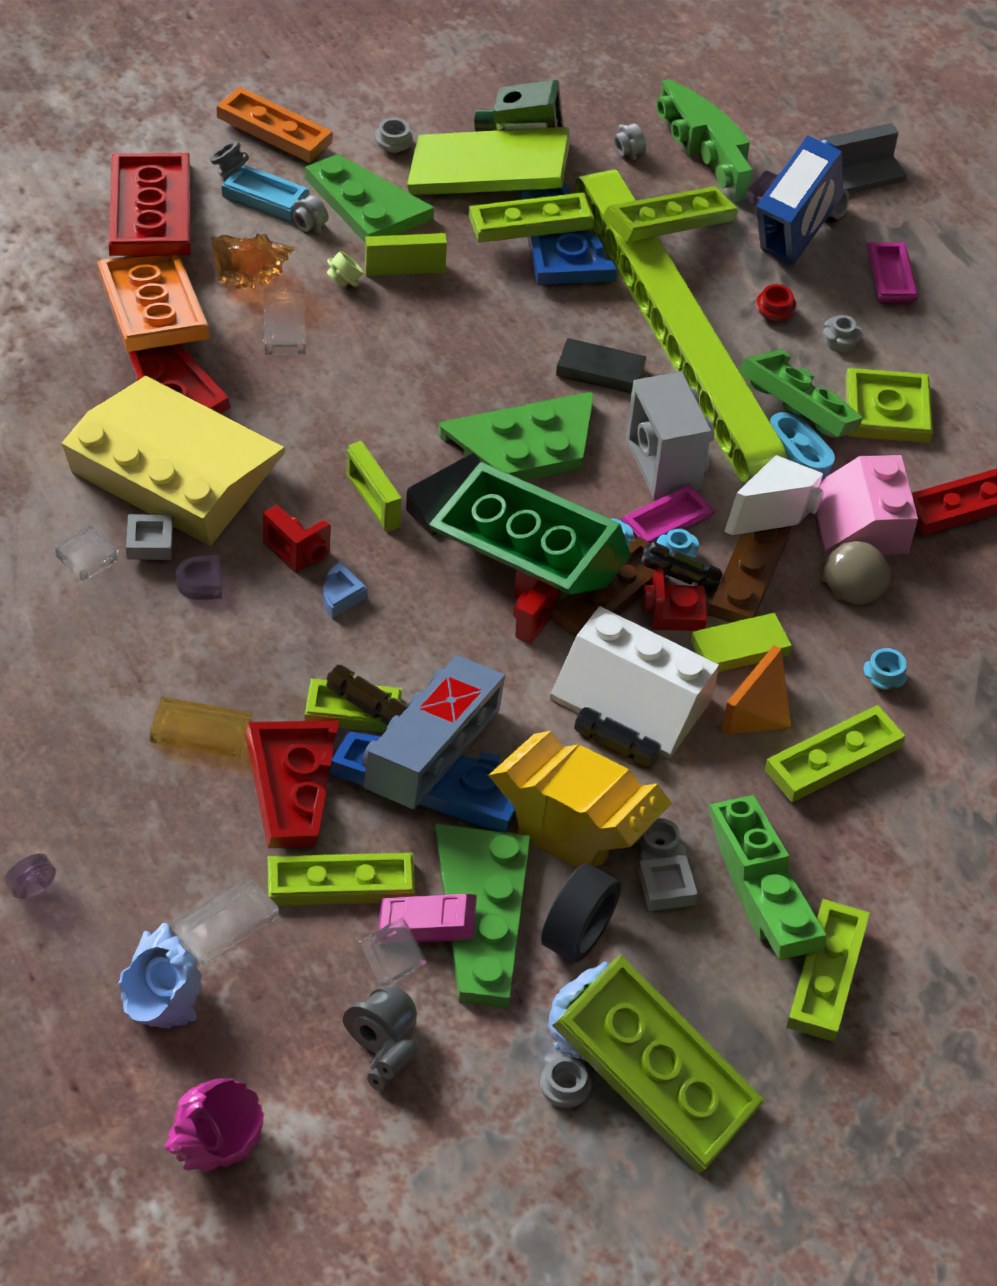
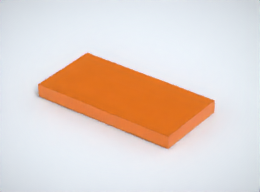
[97,255,210,352]

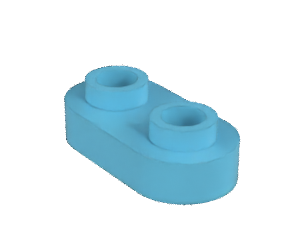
[770,412,835,480]

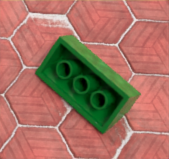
[429,462,631,595]

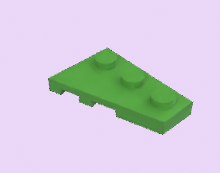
[305,154,434,243]
[739,349,863,438]

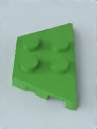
[438,392,593,481]

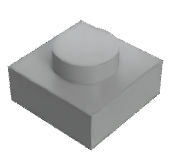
[126,514,173,560]
[638,855,698,911]

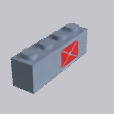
[362,655,505,809]

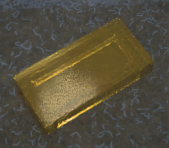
[149,696,252,758]

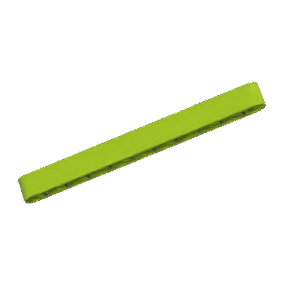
[575,169,787,484]

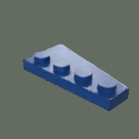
[518,181,617,285]
[330,732,516,833]

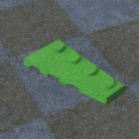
[434,824,530,1008]

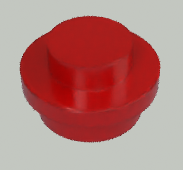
[756,284,796,321]

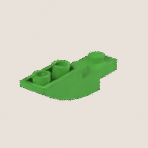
[656,79,752,202]
[709,795,826,960]

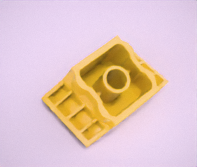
[489,731,672,868]

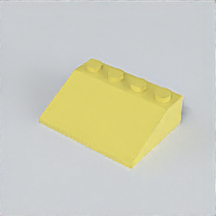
[61,376,285,547]

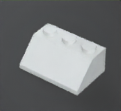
[550,606,719,759]

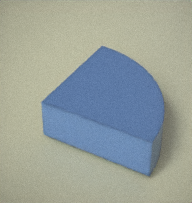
[323,561,368,618]

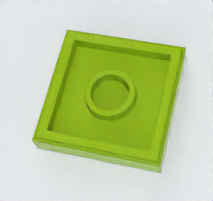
[845,368,933,443]

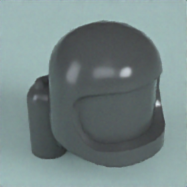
[343,986,417,1091]

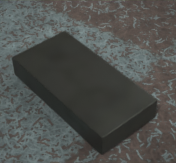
[556,338,647,393]

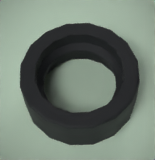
[541,863,621,963]

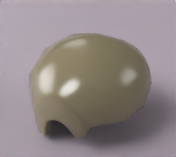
[820,541,891,605]

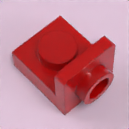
[263,505,331,573]
[643,569,707,631]
[513,570,559,644]

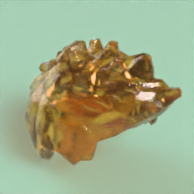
[211,233,294,290]

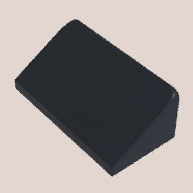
[406,453,481,536]

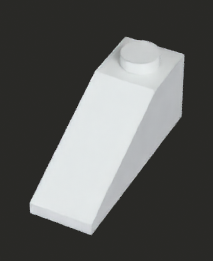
[725,455,824,535]

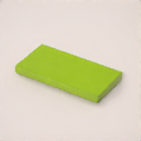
[407,127,571,195]
[552,954,765,1174]

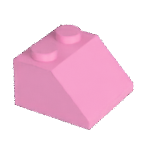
[815,455,918,556]

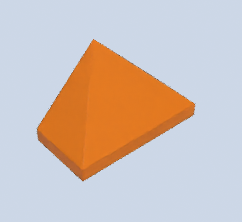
[721,645,791,735]

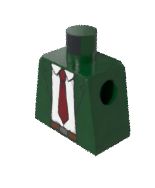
[474,80,564,132]

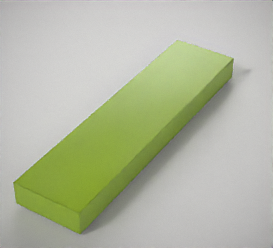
[602,186,739,242]

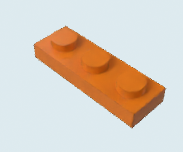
[217,86,333,163]

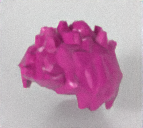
[164,1078,265,1171]

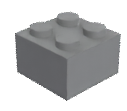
[625,371,714,499]

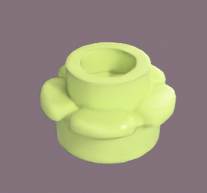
[327,251,364,288]

